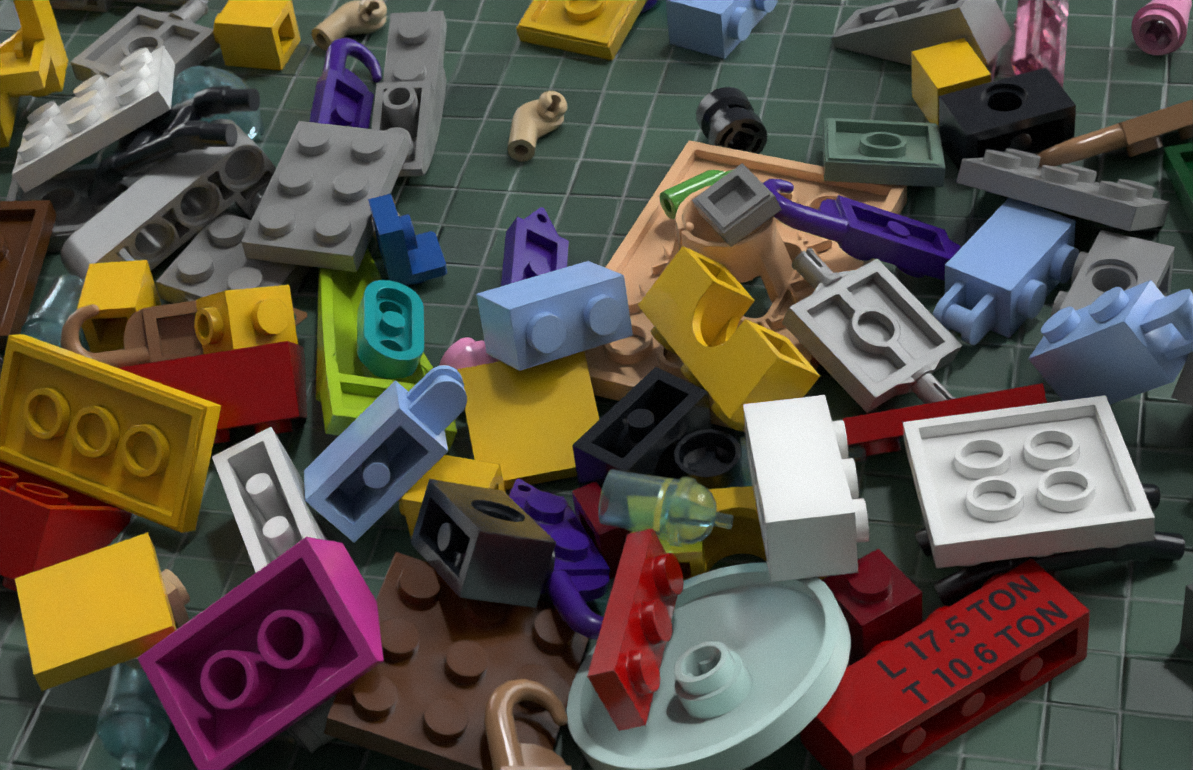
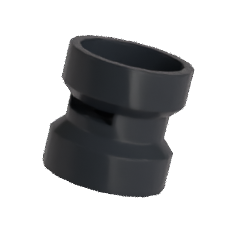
[696,87,767,154]
[674,429,744,492]

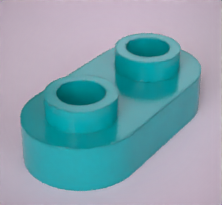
[357,280,424,379]

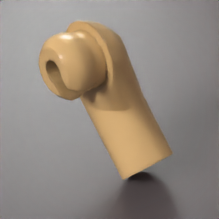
[311,0,387,50]
[507,91,568,161]

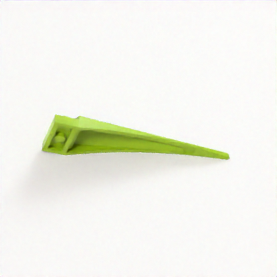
[316,248,457,450]

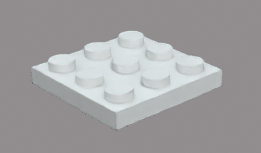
[12,46,175,193]
[903,395,1155,568]

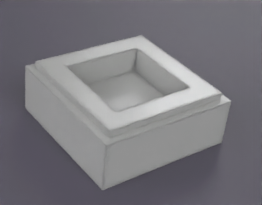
[692,163,782,247]

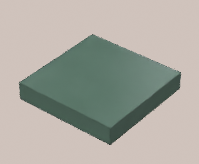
[822,118,945,187]

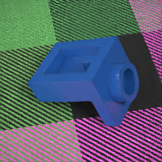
[368,194,448,286]

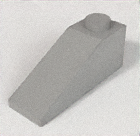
[831,0,1013,68]

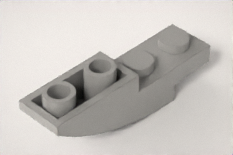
[371,11,447,177]

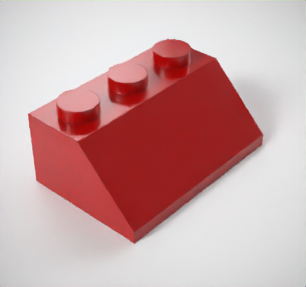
[119,341,307,445]
[0,461,132,591]

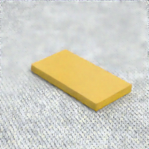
[0,334,221,533]

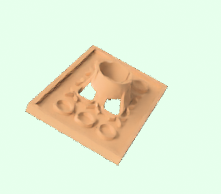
[585,140,907,432]

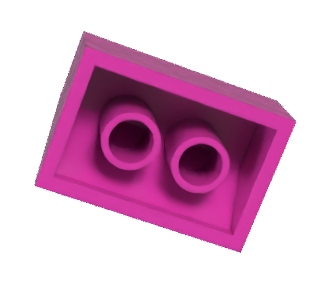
[137,537,384,770]

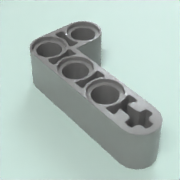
[61,119,276,289]

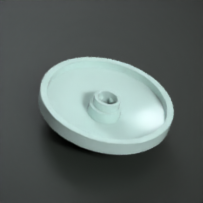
[567,563,851,770]

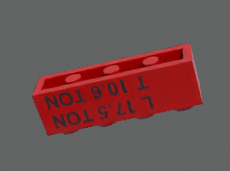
[800,558,1090,770]

